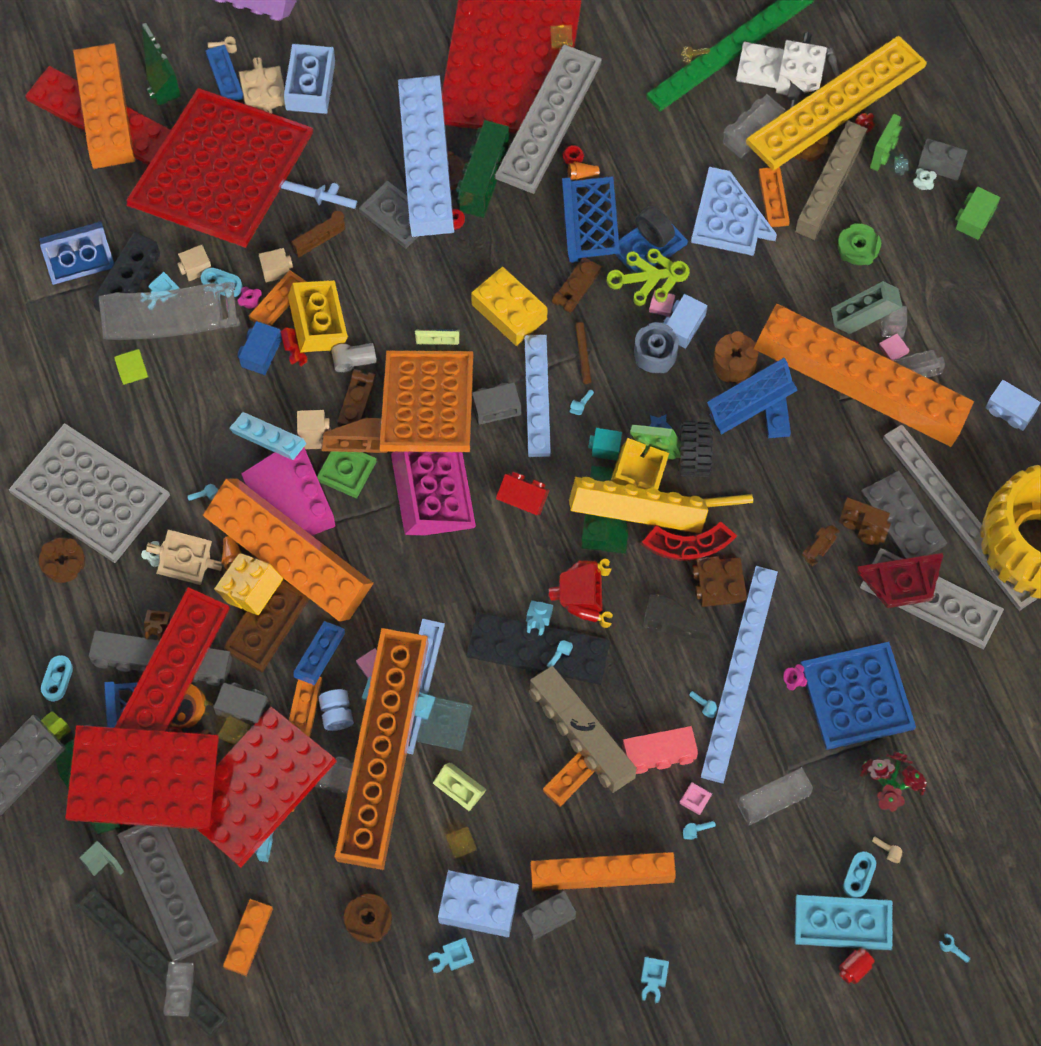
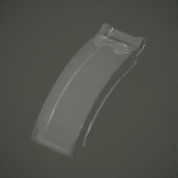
[98,282,240,340]

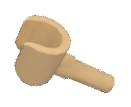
[208,37,237,53]
[872,837,902,863]

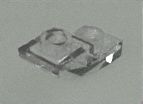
[164,962,194,1017]

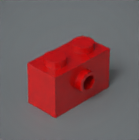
[496,471,550,515]

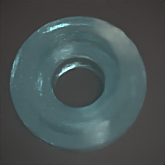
[894,154,909,175]

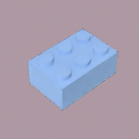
[284,44,335,114]
[438,870,519,937]

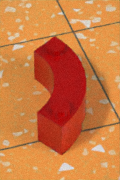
[641,521,737,561]

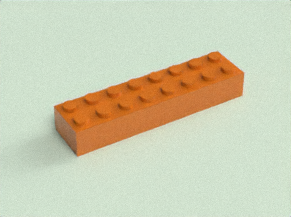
[203,479,373,621]

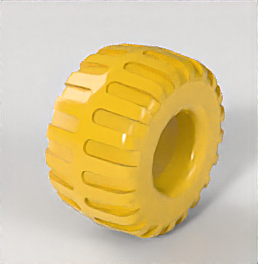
[980,465,1041,598]

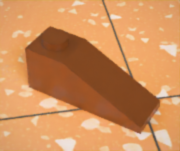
[321,418,388,453]

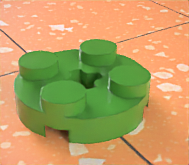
[838,224,881,265]

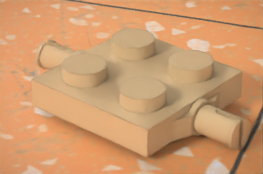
[239,58,285,113]
[146,530,222,585]

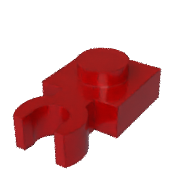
[281,327,307,366]

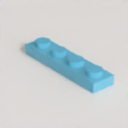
[230,412,306,460]

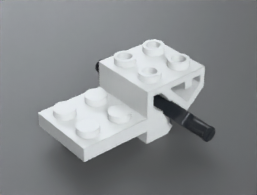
[736,32,827,109]

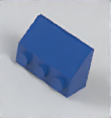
[39,221,114,284]

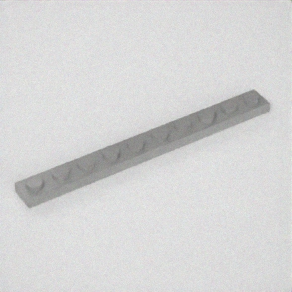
[883,425,1037,611]

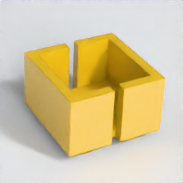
[611,438,669,490]
[214,553,283,615]

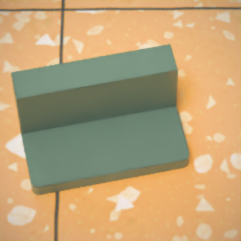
[80,841,124,876]

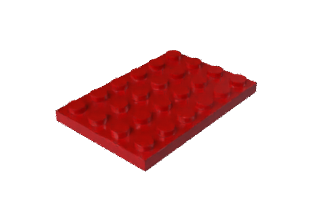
[197,707,337,867]
[66,725,219,830]

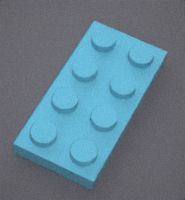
[795,895,892,950]

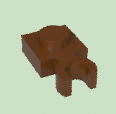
[144,610,170,641]

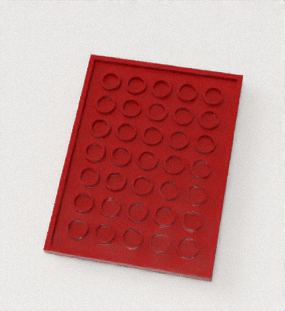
[442,0,582,134]
[127,88,313,248]

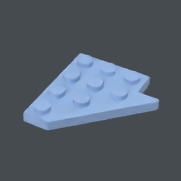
[691,167,777,256]

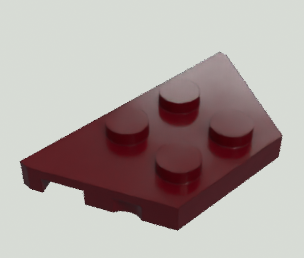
[856,553,943,608]

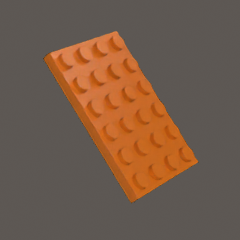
[380,351,473,452]

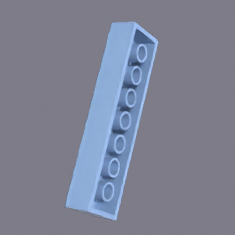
[398,75,454,237]

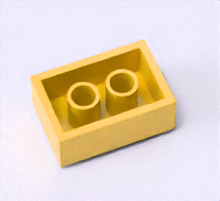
[471,266,547,346]
[288,280,348,352]

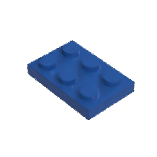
[611,224,688,274]

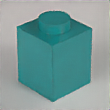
[589,428,622,461]

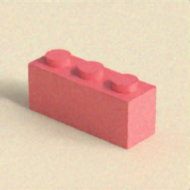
[622,726,698,774]

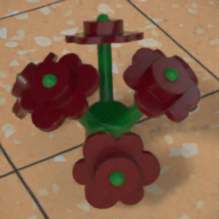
[860,751,927,811]

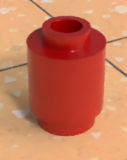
[839,948,875,984]

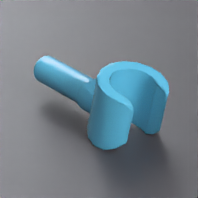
[570,390,594,415]
[188,484,218,501]
[547,640,573,668]
[690,691,717,718]
[683,821,715,839]
[939,934,970,963]

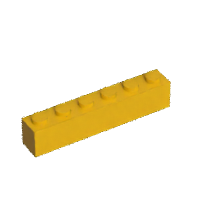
[569,477,708,533]

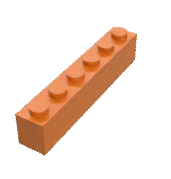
[531,852,676,891]

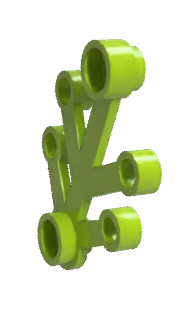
[607,249,690,306]

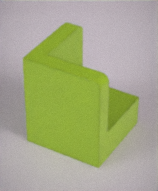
[114,349,148,384]
[41,711,71,741]

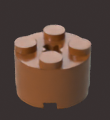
[713,331,759,383]

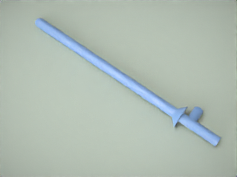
[281,180,357,209]

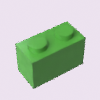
[955,186,1000,240]

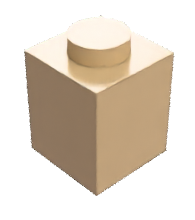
[177,245,211,281]
[259,248,293,282]

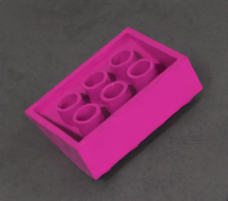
[242,447,336,535]
[391,451,476,536]

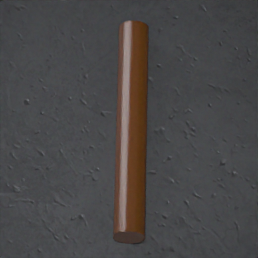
[575,322,591,384]

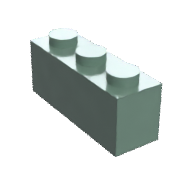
[831,281,902,334]

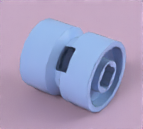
[318,689,354,731]

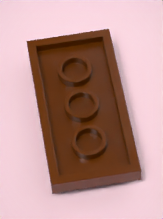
[223,581,310,673]

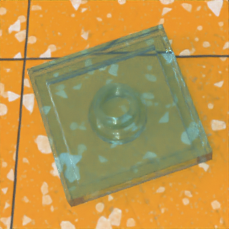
[417,698,472,751]

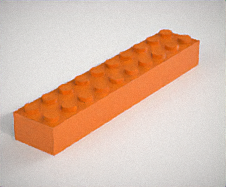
[754,303,974,447]
[335,628,429,870]

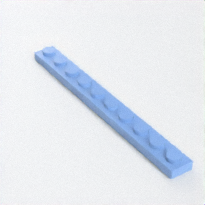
[701,566,778,783]

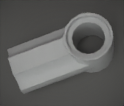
[331,343,376,372]

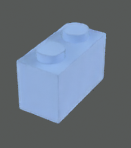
[663,294,707,349]
[985,380,1041,431]

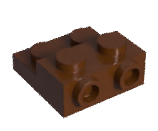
[839,497,892,545]
[692,556,747,607]

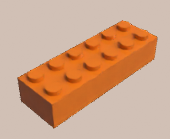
[73,43,135,169]

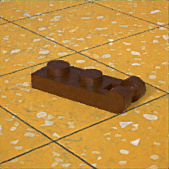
[292,211,345,258]
[552,257,602,313]
[337,369,376,426]

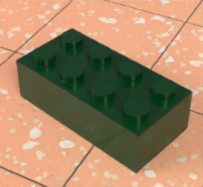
[457,120,509,218]

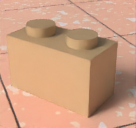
[297,410,331,449]

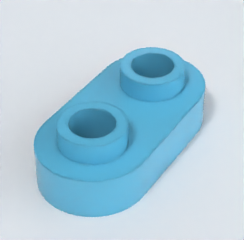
[201,268,243,298]
[41,656,73,701]
[843,852,876,899]

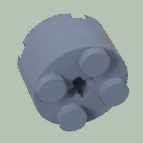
[634,322,679,373]

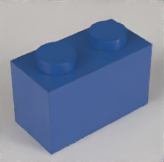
[238,321,282,375]

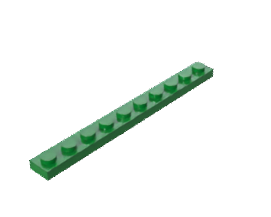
[646,0,813,112]

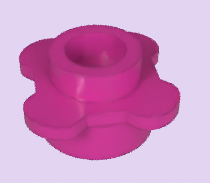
[238,287,262,309]
[783,664,807,690]

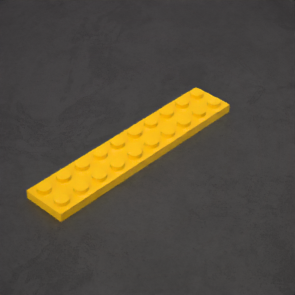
[746,36,927,171]

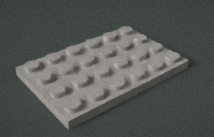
[9,423,170,563]

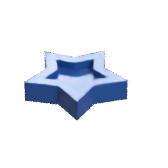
[650,415,672,429]

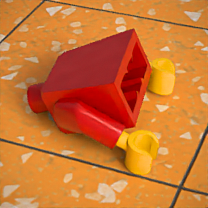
[549,559,613,628]

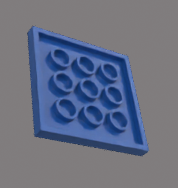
[800,642,916,750]

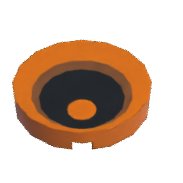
[170,684,206,729]

